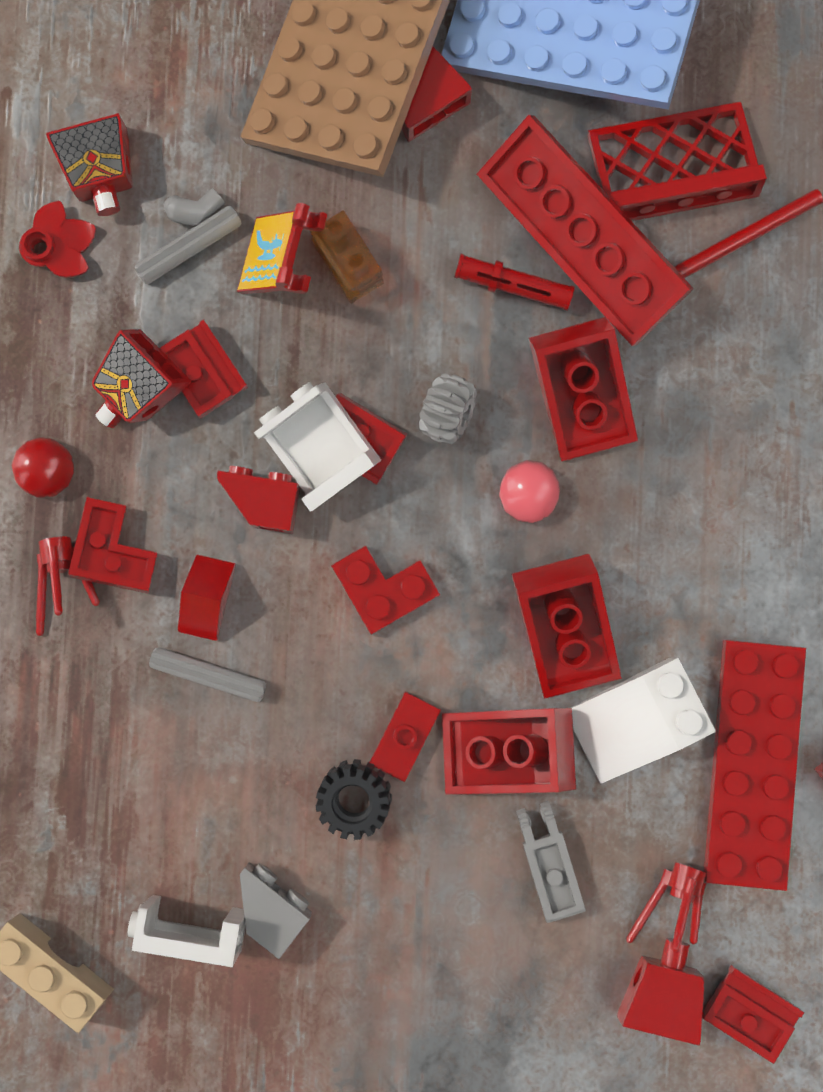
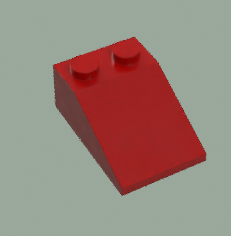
[528,317,638,462]
[511,554,622,699]
[442,708,576,795]

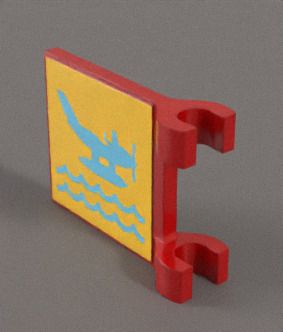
[237,203,328,294]

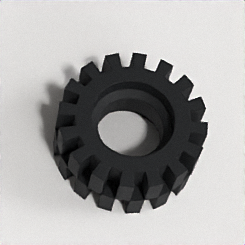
[315,759,392,840]

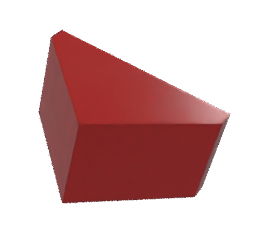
[178,554,236,641]

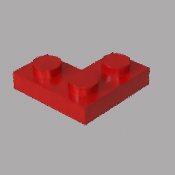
[68,497,157,594]
[331,546,440,635]

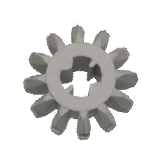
[419,373,477,445]

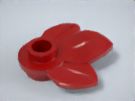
[19,201,96,278]

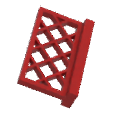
[587,101,767,221]

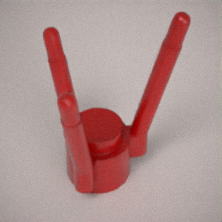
[36,536,100,636]
[626,862,707,952]

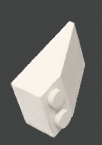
[571,658,716,784]

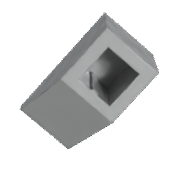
[240,862,312,959]

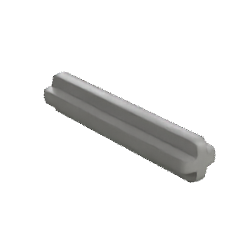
[135,206,242,284]
[149,648,266,702]

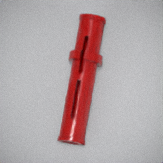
[454,253,575,311]

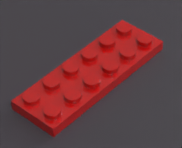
[476,115,694,346]
[704,640,806,891]

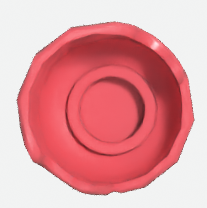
[499,460,560,523]

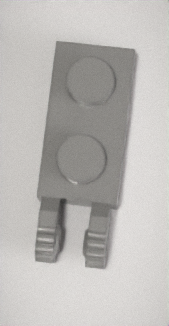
[516,801,586,923]

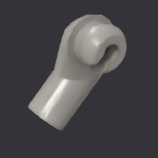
[164,188,225,226]

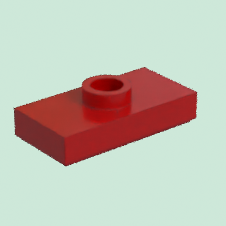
[370,691,441,782]

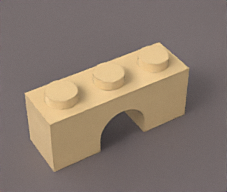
[0,913,114,1034]

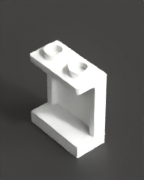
[254,382,381,512]
[128,895,246,967]

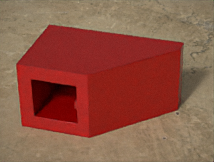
[217,466,301,534]

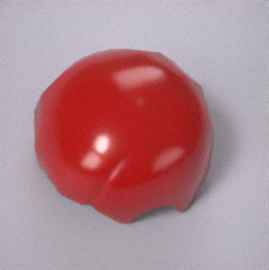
[11,437,74,498]

